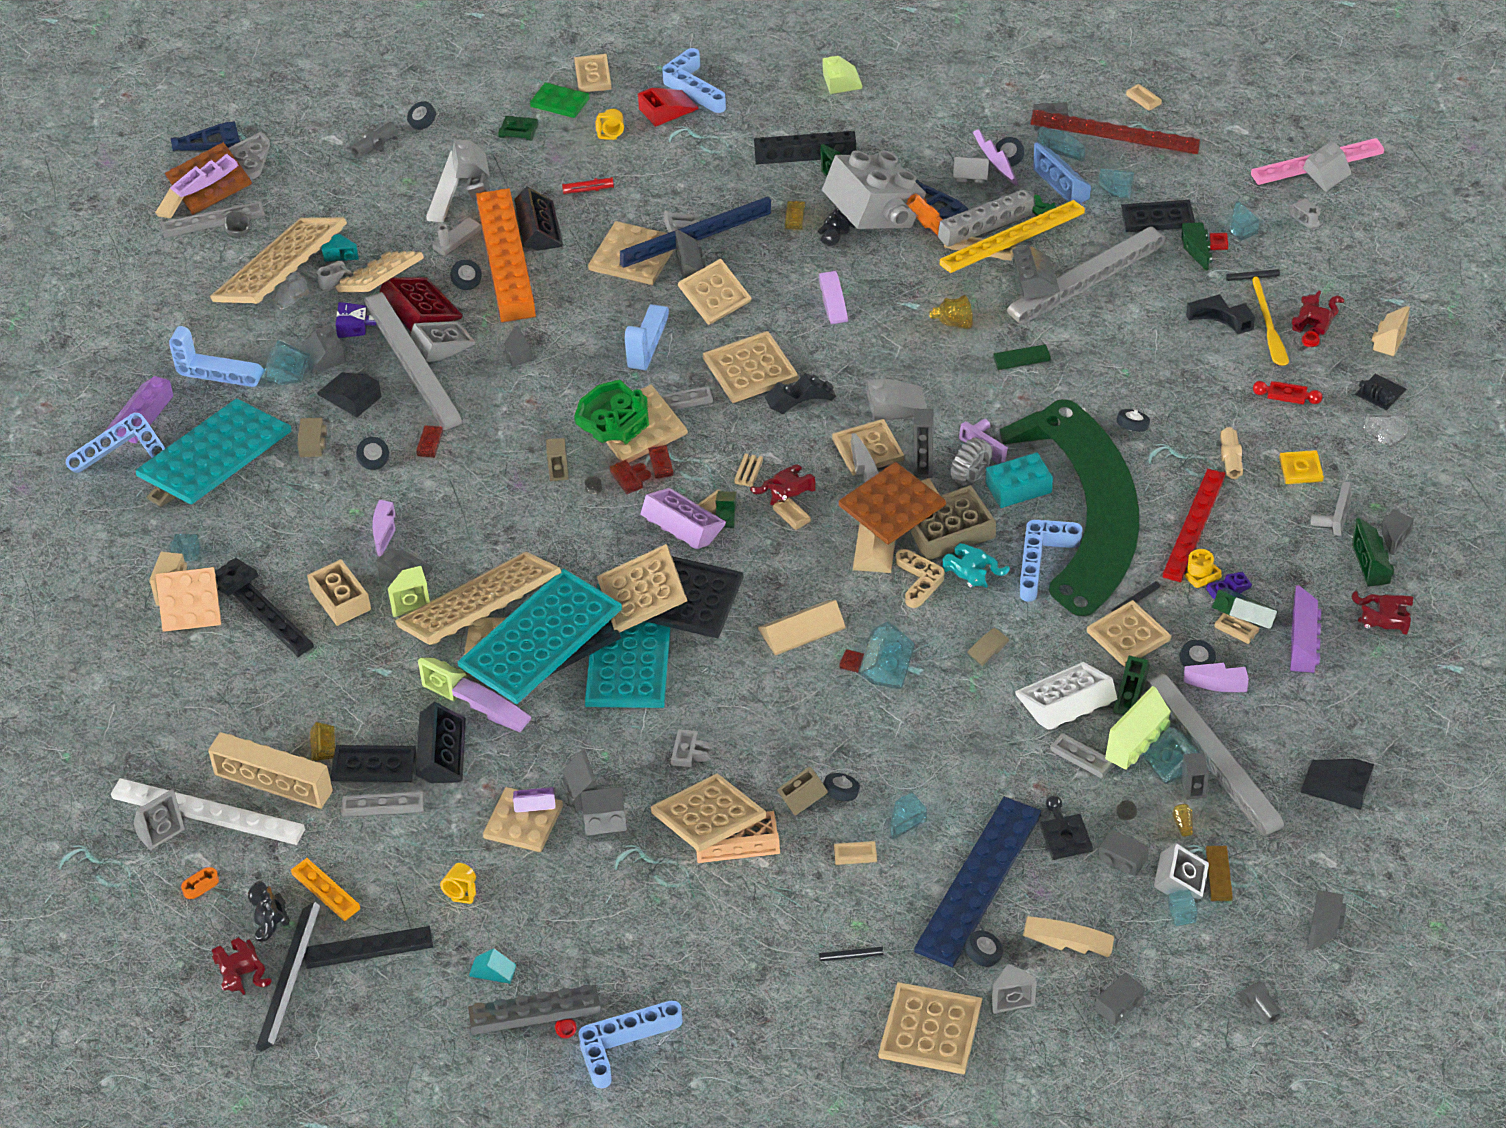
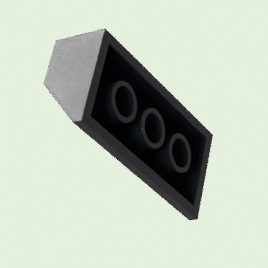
[514,186,563,251]
[416,701,466,784]

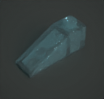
[1037,121,1085,162]

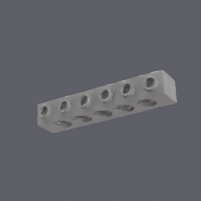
[938,189,1034,247]

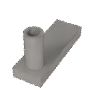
[432,217,482,256]
[1311,482,1352,536]

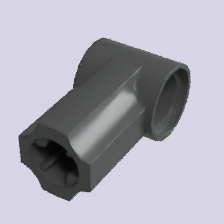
[1240,981,1282,1025]

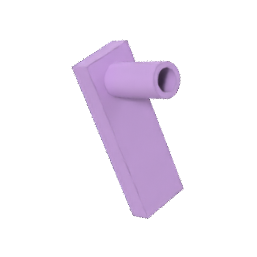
[959,419,1008,464]

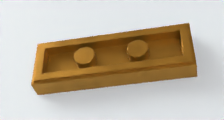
[1206,846,1233,901]

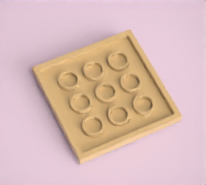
[588,221,674,285]
[335,250,424,292]
[703,331,799,403]
[601,384,688,465]
[597,544,688,633]
[651,773,766,852]
[879,982,982,1074]

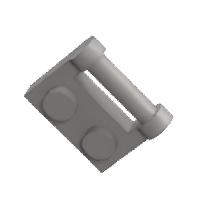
[664,211,699,233]

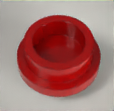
[1301,331,1320,347]
[555,1018,577,1039]

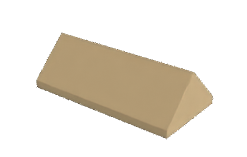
[853,523,896,573]
[758,600,845,656]

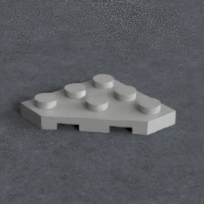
[228,132,270,180]

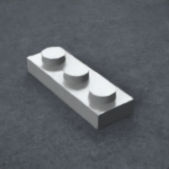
[1051,733,1113,778]

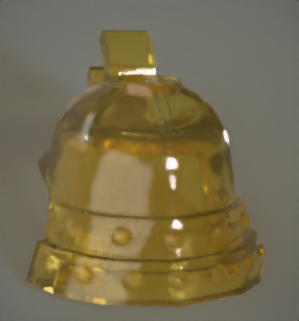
[929,295,973,329]

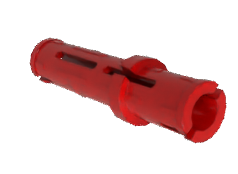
[562,177,614,195]

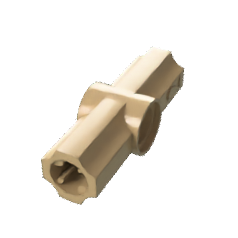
[1220,427,1243,479]

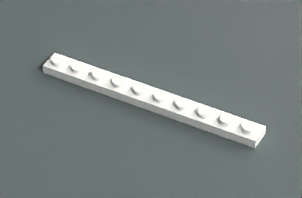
[111,778,305,845]

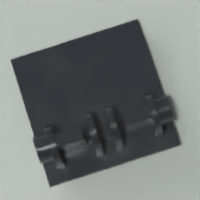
[1355,373,1407,411]

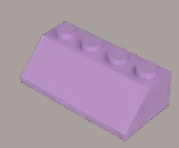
[640,488,726,549]

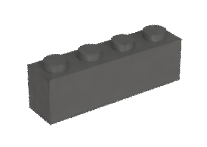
[913,408,934,478]

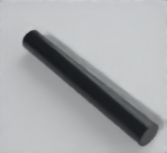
[1226,269,1280,281]
[1112,581,1160,612]
[819,946,883,961]

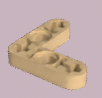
[896,549,944,608]

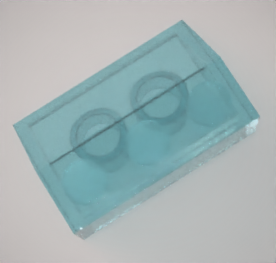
[859,621,915,689]

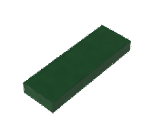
[993,344,1051,370]

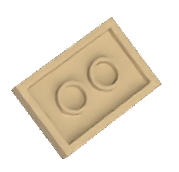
[574,54,612,93]

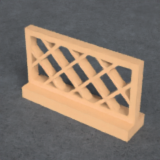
[696,811,780,863]

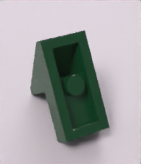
[715,491,737,528]

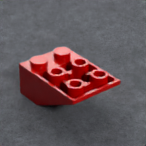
[638,88,698,127]

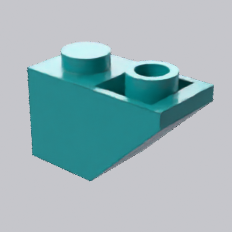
[322,234,359,262]

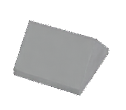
[992,964,1036,1014]

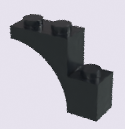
[1186,294,1255,334]
[765,373,836,414]

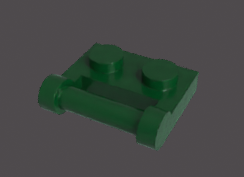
[498,116,538,141]

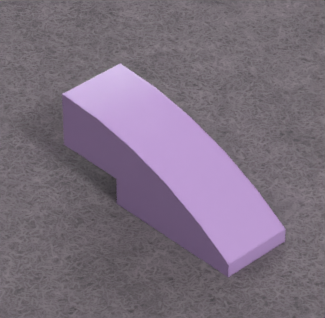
[819,271,848,324]
[372,500,395,556]
[1183,663,1249,692]

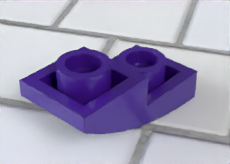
[1206,572,1252,600]

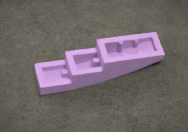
[973,129,1019,186]
[170,154,239,197]
[452,677,531,732]

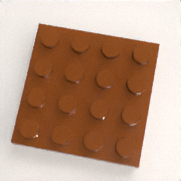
[165,142,252,215]
[838,462,946,545]

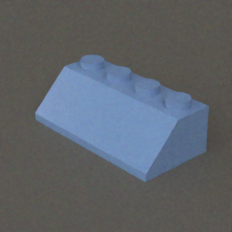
[1033,142,1091,204]

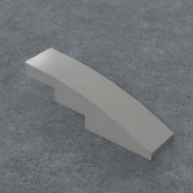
[851,433,879,482]

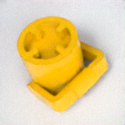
[595,109,624,140]
[1185,549,1222,588]
[440,863,476,904]

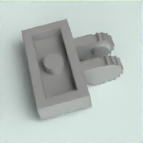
[671,729,712,767]

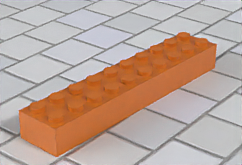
[476,188,536,322]

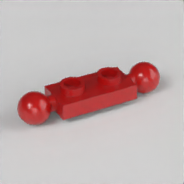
[1253,381,1323,405]

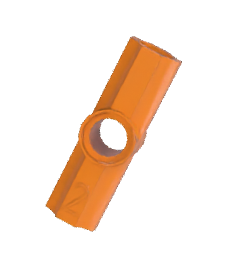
[906,193,943,236]

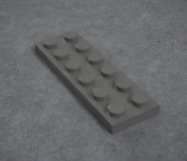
[468,985,601,1035]

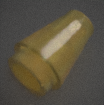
[1172,804,1193,837]

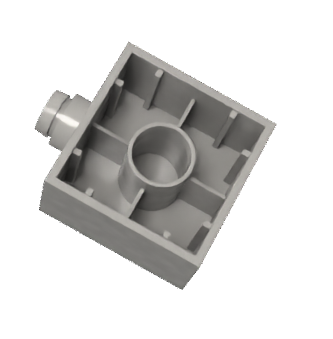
[822,151,926,229]

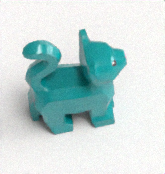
[942,543,1010,588]

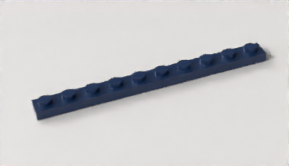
[620,197,771,268]

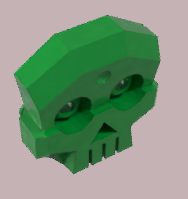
[574,379,649,445]

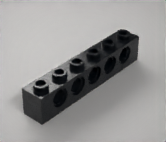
[754,131,856,165]

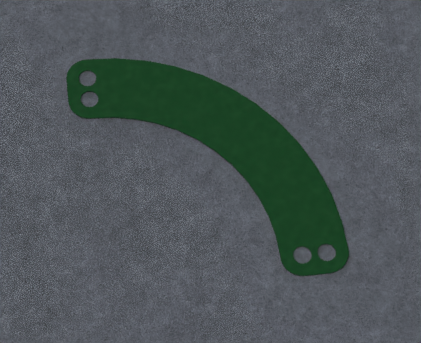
[1037,399,1140,616]

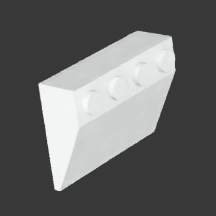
[1015,662,1117,730]

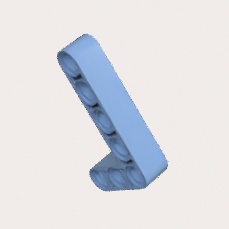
[662,48,726,113]
[625,304,669,371]
[169,326,264,387]
[66,413,166,473]
[1020,520,1082,602]
[579,1001,683,1088]

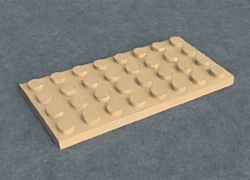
[210,217,347,304]
[395,552,561,645]

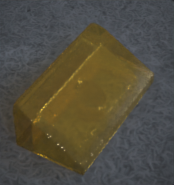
[310,722,335,761]

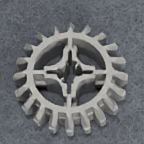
[951,437,993,487]

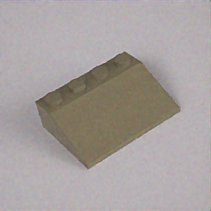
[910,485,996,560]

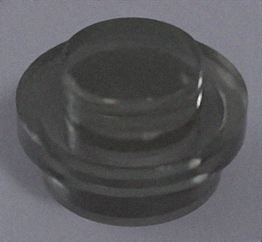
[1116,800,1137,820]

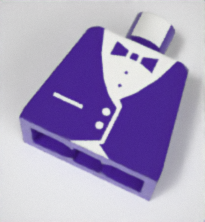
[336,302,377,338]

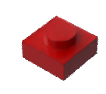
[1209,233,1228,250]

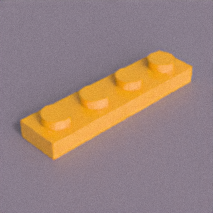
[291,858,360,921]

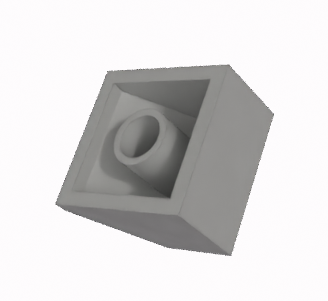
[452,140,490,178]
[1303,140,1351,192]
[953,157,991,184]
[1154,844,1209,899]

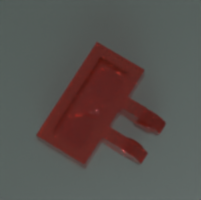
[609,460,652,494]

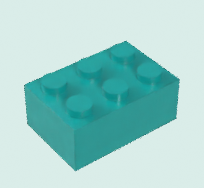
[985,452,1053,508]

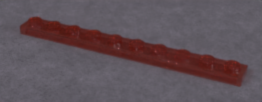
[1030,110,1200,154]

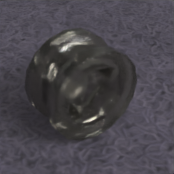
[585,476,602,494]

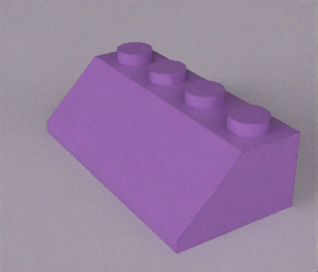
[104,376,173,443]
[1290,586,1321,673]

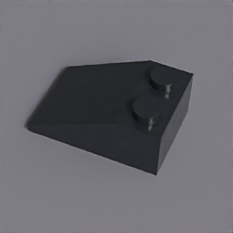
[317,372,382,417]
[1301,758,1374,810]

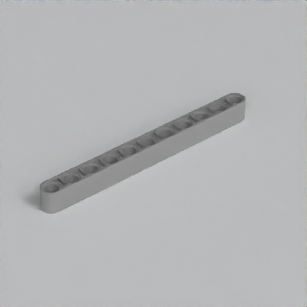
[1007,227,1166,324]
[365,292,462,431]
[1145,673,1284,836]

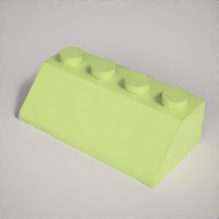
[1105,686,1171,769]

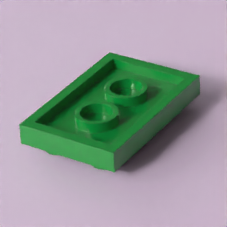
[530,82,589,118]

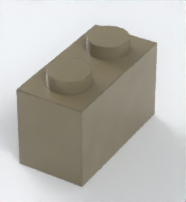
[297,418,327,457]
[546,438,569,481]
[777,767,828,816]

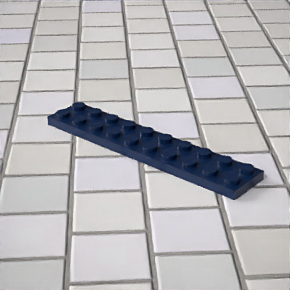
[914,796,1041,968]

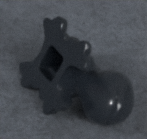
[818,207,856,246]
[248,881,290,942]

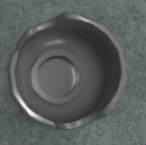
[224,211,250,238]

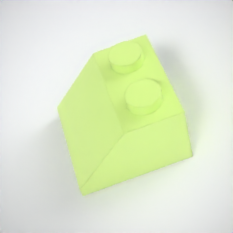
[822,56,862,94]
[388,566,430,617]
[418,658,467,701]

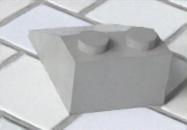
[410,321,475,362]
[867,378,927,421]
[134,789,185,850]

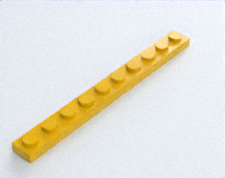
[940,200,1085,273]

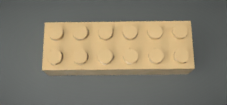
[208,732,333,809]

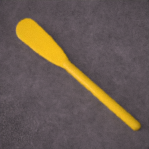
[1252,277,1289,366]

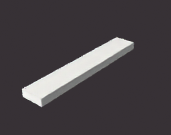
[426,150,460,222]

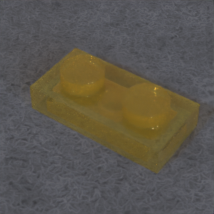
[785,201,805,230]

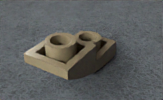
[967,627,1010,667]

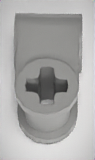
[1289,198,1321,229]
[317,261,352,290]

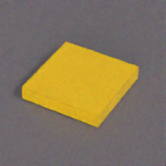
[1279,450,1324,484]

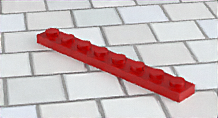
[1163,468,1226,582]

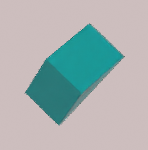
[469,948,516,984]

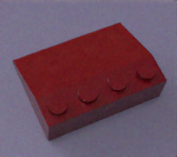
[379,277,463,332]

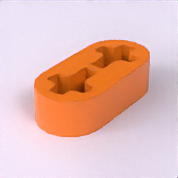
[181,867,219,899]

